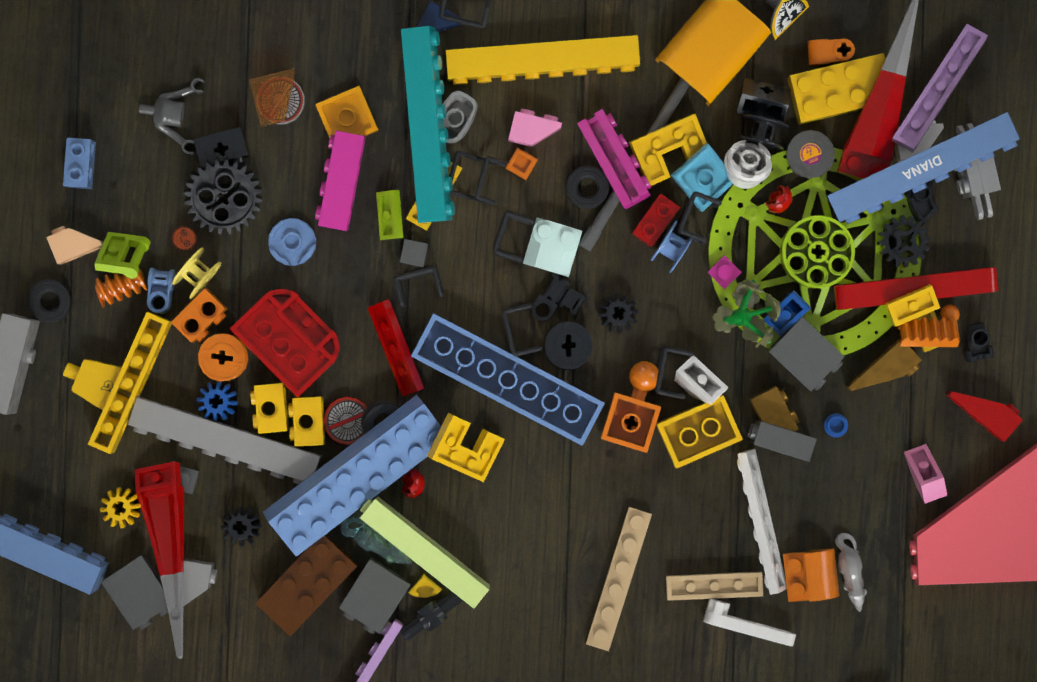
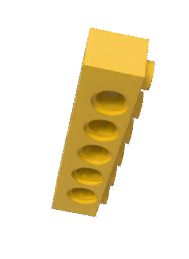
[88,312,172,454]

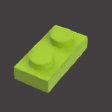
[376,190,403,240]

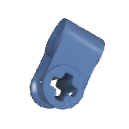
[147,267,175,314]

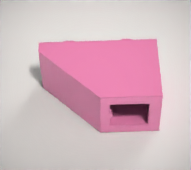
[508,109,562,147]

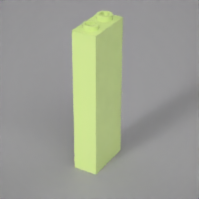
[360,496,490,608]

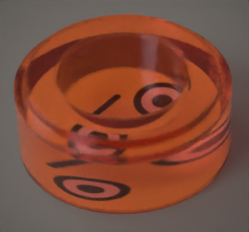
[172,226,197,250]

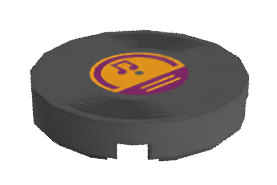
[786,130,835,179]

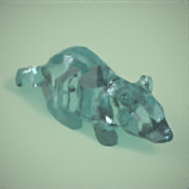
[340,518,411,564]

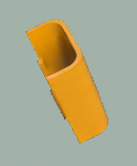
[655,0,771,106]

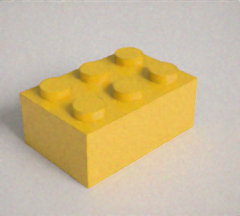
[656,395,743,469]

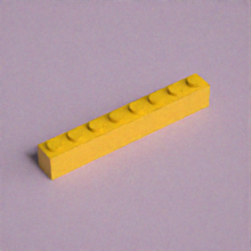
[446,35,640,85]

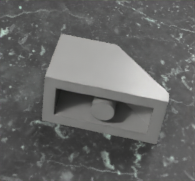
[183,558,217,606]

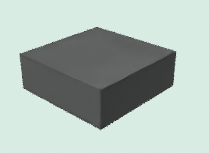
[400,239,428,267]

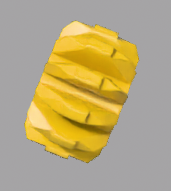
[100,487,141,528]

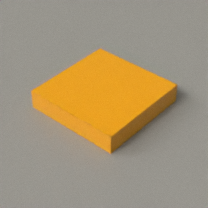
[315,86,378,138]

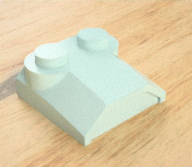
[523,217,582,277]

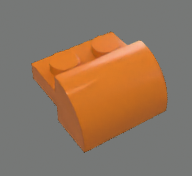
[783,548,840,602]

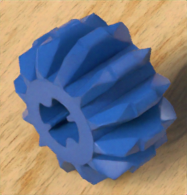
[197,381,238,422]

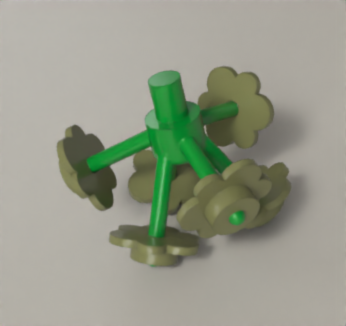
[712,279,781,348]

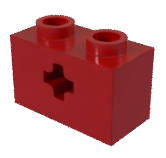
[632,194,680,248]

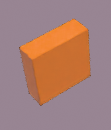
[505,147,538,180]

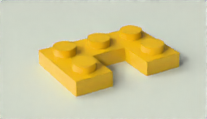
[629,114,707,186]
[427,413,505,482]

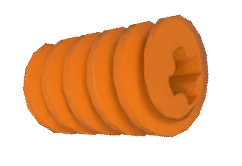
[95,269,148,308]

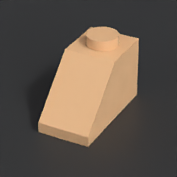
[46,226,104,265]

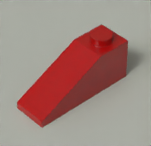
[945,391,1023,442]

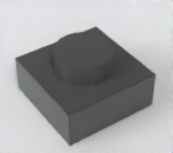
[180,466,200,494]

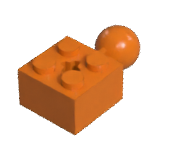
[600,361,661,453]

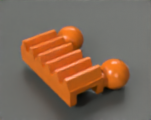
[898,305,960,347]

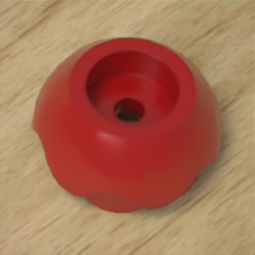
[765,185,793,213]
[402,469,425,498]

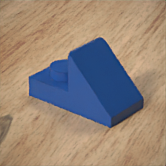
[764,291,811,336]

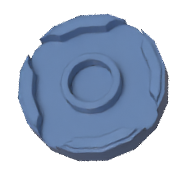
[268,218,316,266]

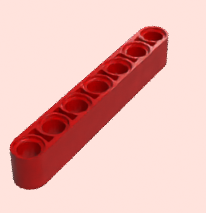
[834,267,999,310]

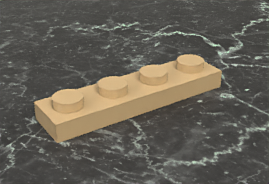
[666,571,763,601]

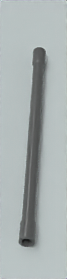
[578,78,690,252]

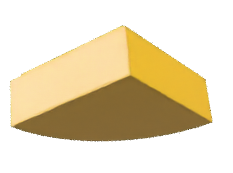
[408,574,442,598]

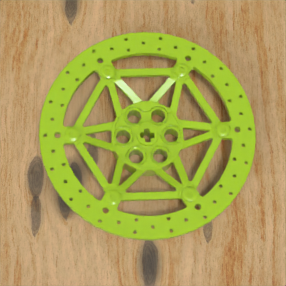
[708,148,921,355]

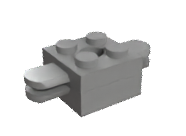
[954,123,1001,220]

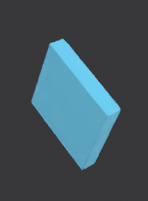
[671,144,733,212]

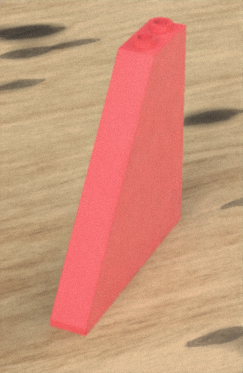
[909,443,1037,585]

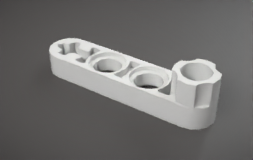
[703,599,796,646]

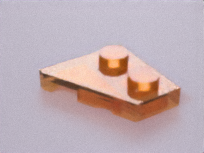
[249,68,296,127]

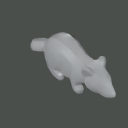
[835,533,867,612]

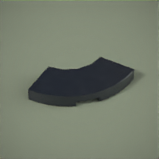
[906,179,939,226]

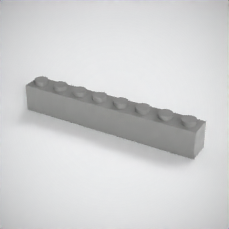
[128,397,322,484]

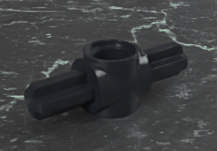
[400,592,463,641]

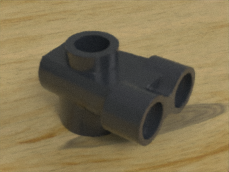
[964,322,994,362]

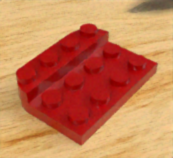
[230,289,339,398]

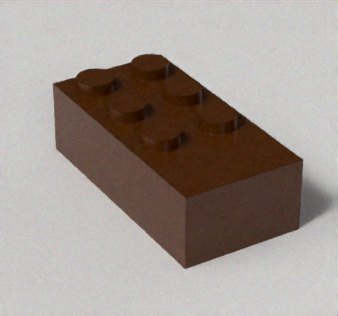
[255,534,358,637]

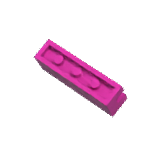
[577,109,651,209]
[315,130,366,231]

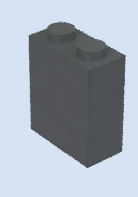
[767,317,844,391]
[747,420,817,462]
[101,553,168,630]
[339,557,411,634]

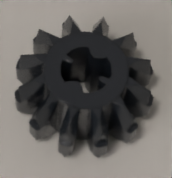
[598,293,639,334]
[220,506,262,547]

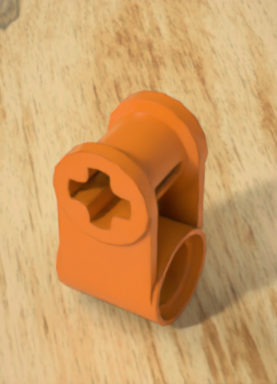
[807,39,855,66]

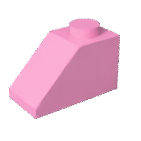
[904,444,947,503]

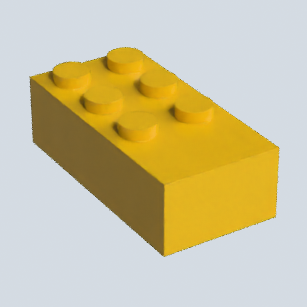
[787,53,885,125]

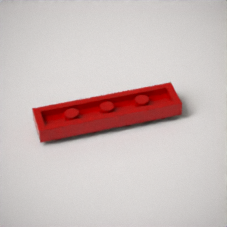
[368,299,424,397]

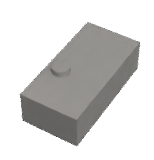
[0,313,40,415]

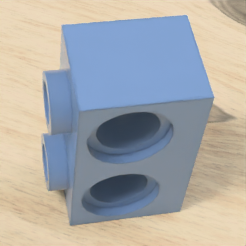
[63,138,96,189]

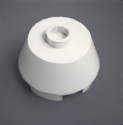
[724,140,772,189]

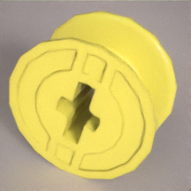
[172,247,221,299]

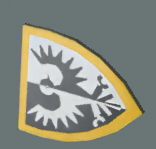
[766,0,809,40]

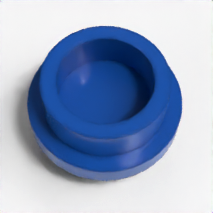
[824,413,848,437]

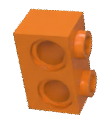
[171,288,228,343]

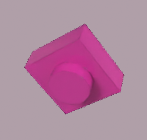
[707,255,742,289]

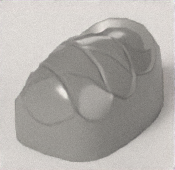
[443,91,478,144]

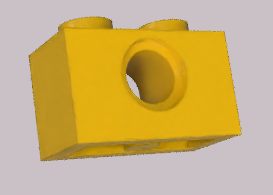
[250,383,289,434]
[288,396,325,446]

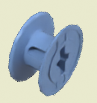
[650,220,696,273]

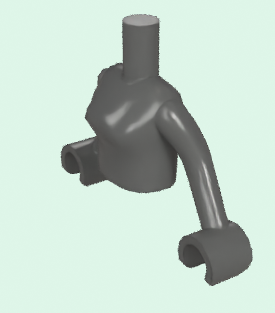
[139,78,205,155]

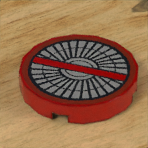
[324,397,367,445]

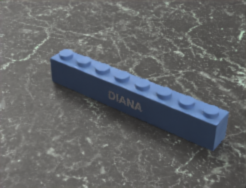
[828,112,1021,224]

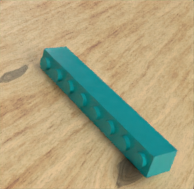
[401,26,455,223]

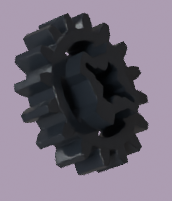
[877,215,931,268]

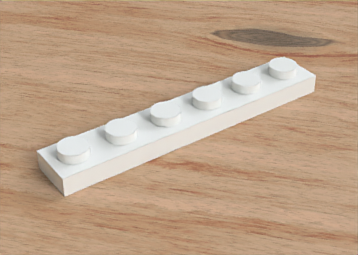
[737,449,787,595]

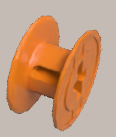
[198,334,249,381]

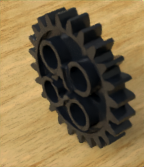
[184,157,262,234]

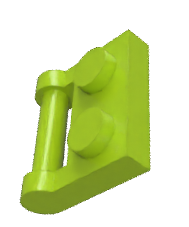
[95,232,151,279]

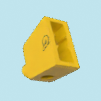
[63,359,122,410]

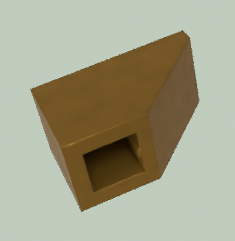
[749,386,799,431]

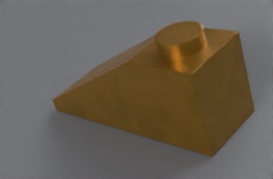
[846,339,922,391]

